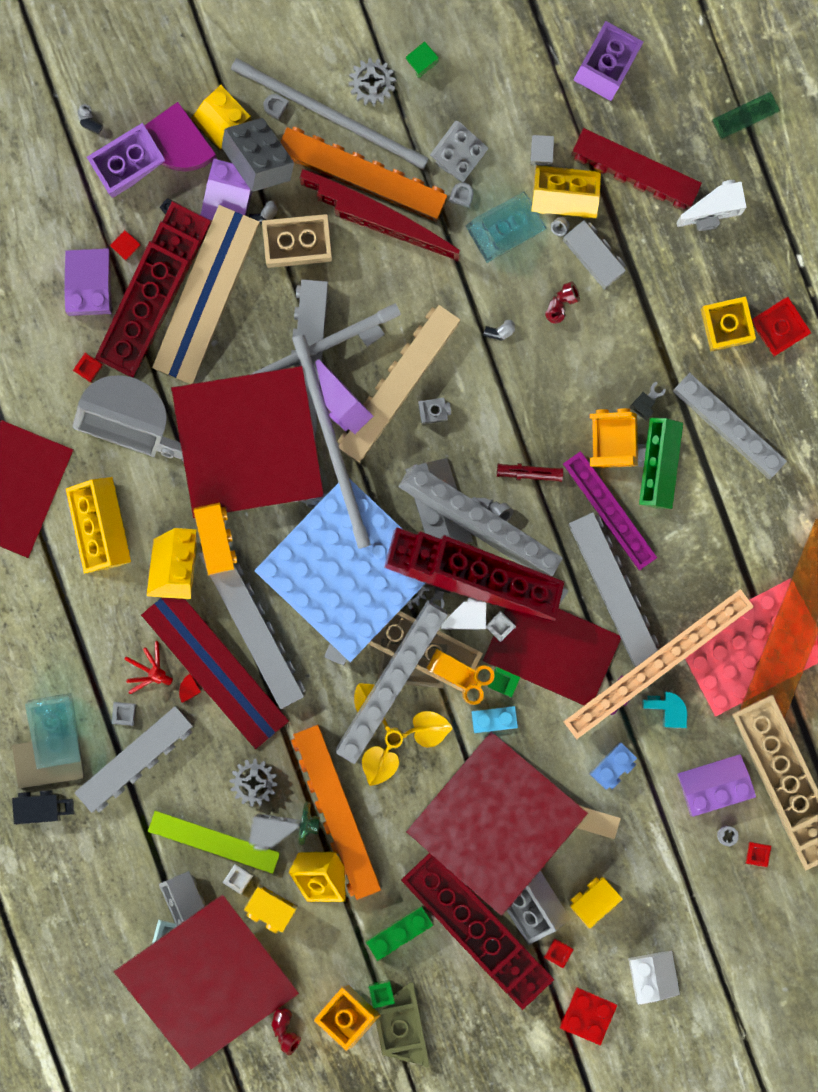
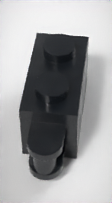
[12,790,74,825]

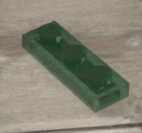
[712,92,780,140]

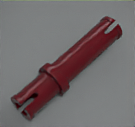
[496,463,563,482]

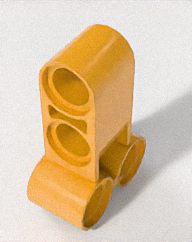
[426,649,494,705]

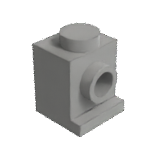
[418,398,451,425]

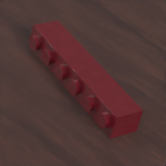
[571,128,702,211]

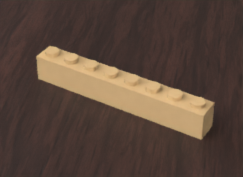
[337,305,460,464]

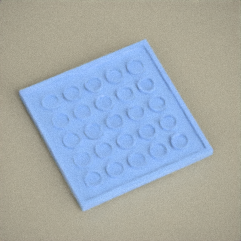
[254,479,426,662]

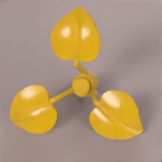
[354,683,452,786]

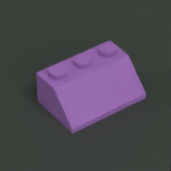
[677,754,756,817]

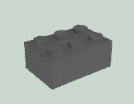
[222,118,294,192]

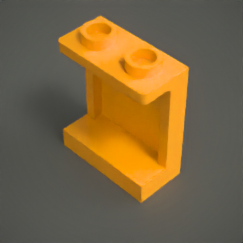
[590,408,638,468]

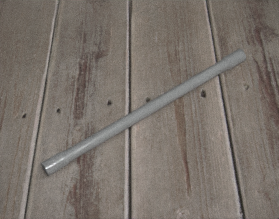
[231,58,429,170]
[249,303,401,375]
[292,335,371,549]

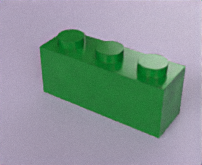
[366,905,434,961]

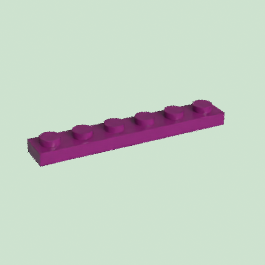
[563,451,657,571]

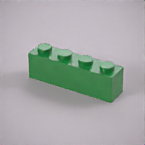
[639,418,683,509]

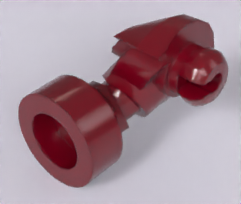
[545,281,580,324]
[271,1008,301,1056]

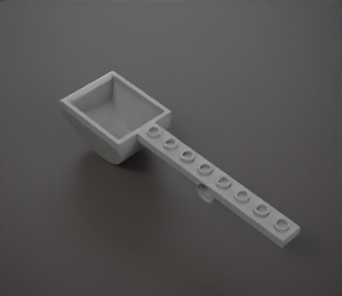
[72,375,327,509]

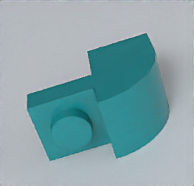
[642,692,687,728]

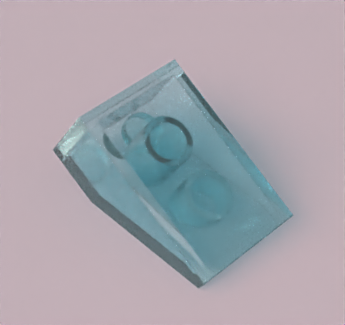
[465,192,547,263]
[25,693,81,769]

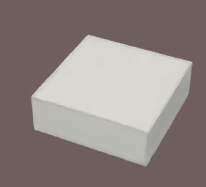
[486,611,516,642]
[223,864,253,894]

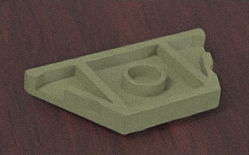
[375,982,430,1067]

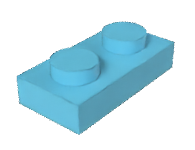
[471,706,518,733]

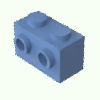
[589,742,637,790]

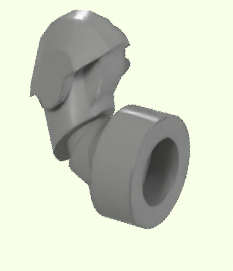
[471,497,513,522]

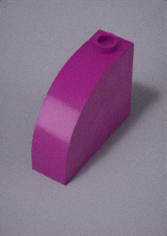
[144,102,217,172]

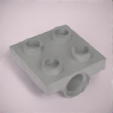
[430,121,489,183]

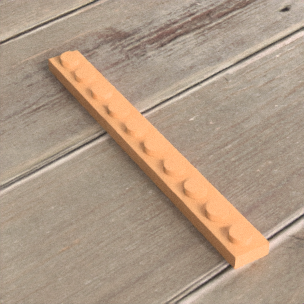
[563,589,754,739]

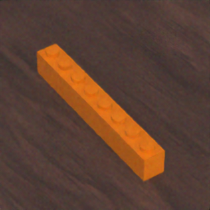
[280,127,447,222]
[291,725,381,900]

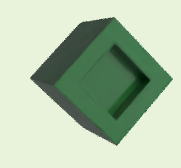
[405,41,439,78]
[488,667,520,698]
[368,980,395,1009]

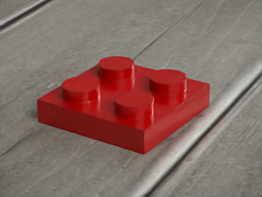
[752,296,811,357]
[559,987,617,1046]

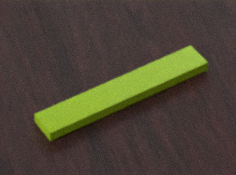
[148,810,280,874]

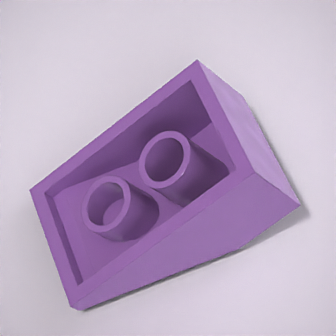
[573,21,643,101]
[87,123,165,198]
[201,159,252,220]
[64,249,112,316]
[316,359,374,434]

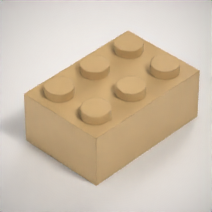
[262,214,332,268]

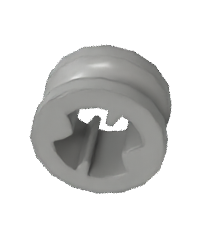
[717,826,739,846]

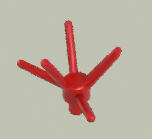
[124,641,173,694]

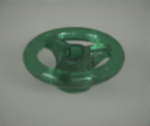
[298,802,320,846]

